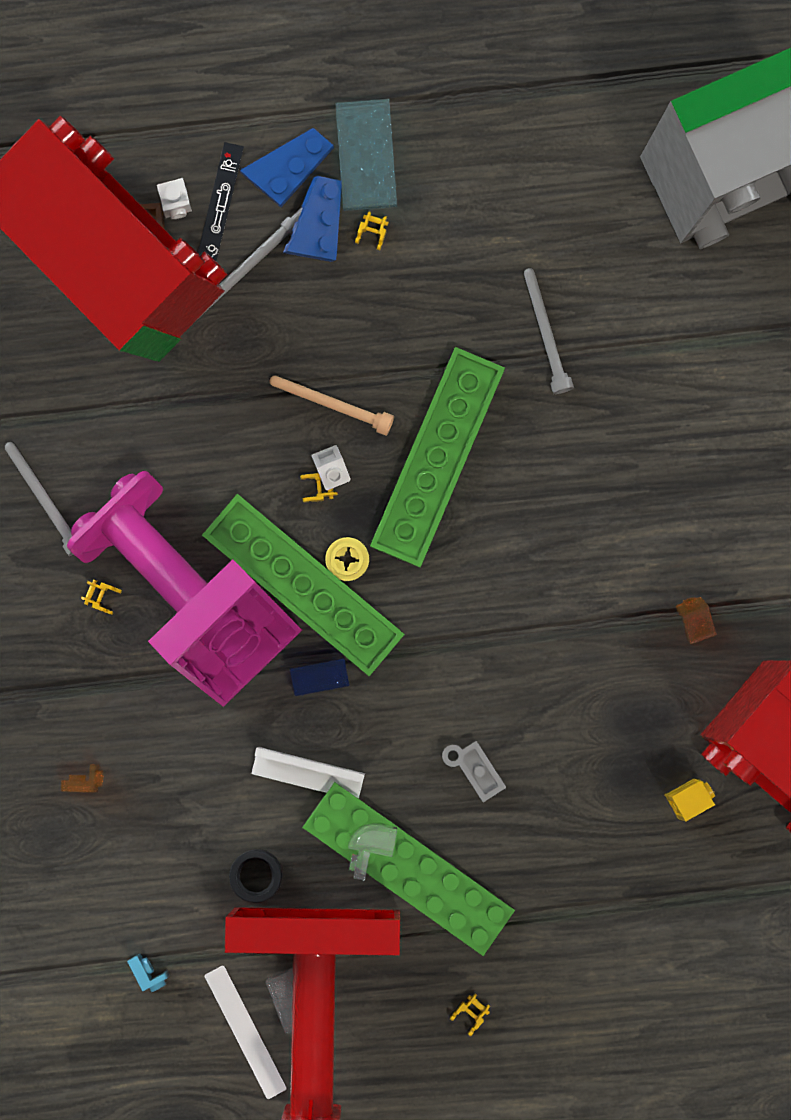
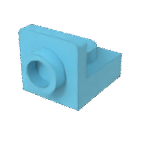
[127,954,170,992]

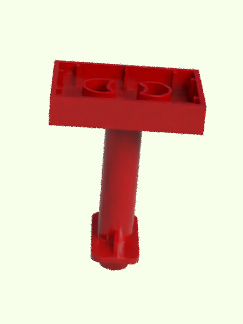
[225,907,400,1120]

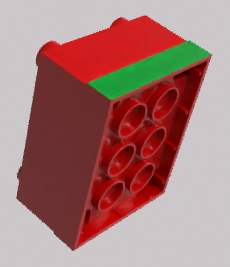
[0,115,228,362]

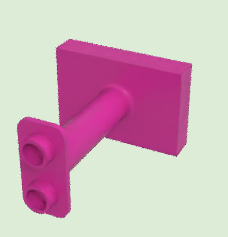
[67,471,302,707]

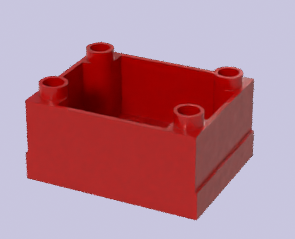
[700,660,791,833]

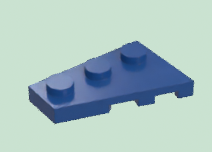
[240,128,334,207]
[283,176,342,262]

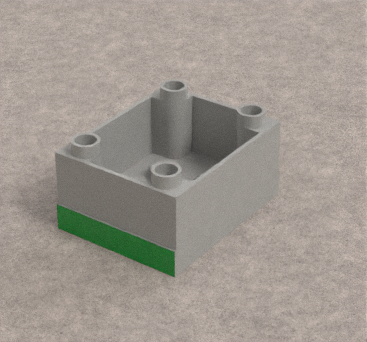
[640,48,791,249]

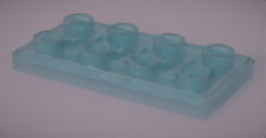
[336,99,397,211]

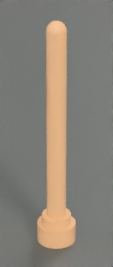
[270,376,394,436]

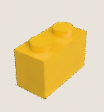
[665,779,715,822]

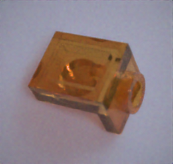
[676,597,716,644]
[61,764,103,792]

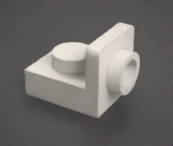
[157,178,192,219]
[311,445,350,490]

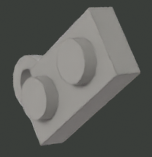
[442,741,506,802]

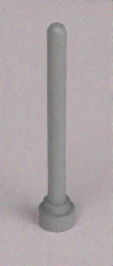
[524,268,574,394]
[5,442,74,556]

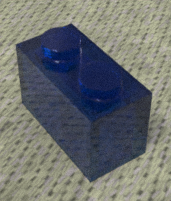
[290,659,350,697]

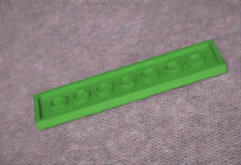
[370,347,505,568]
[202,494,405,677]
[302,782,515,956]

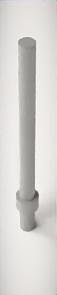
[197,208,303,320]

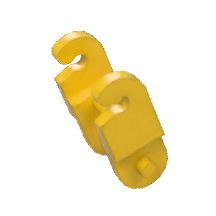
[355,211,389,251]
[300,473,338,502]
[81,580,122,615]
[449,993,490,1036]

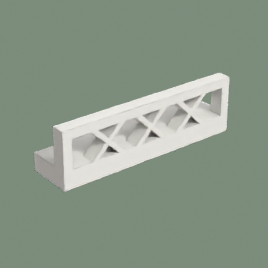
[251,747,365,799]

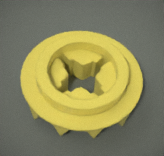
[325,537,369,581]

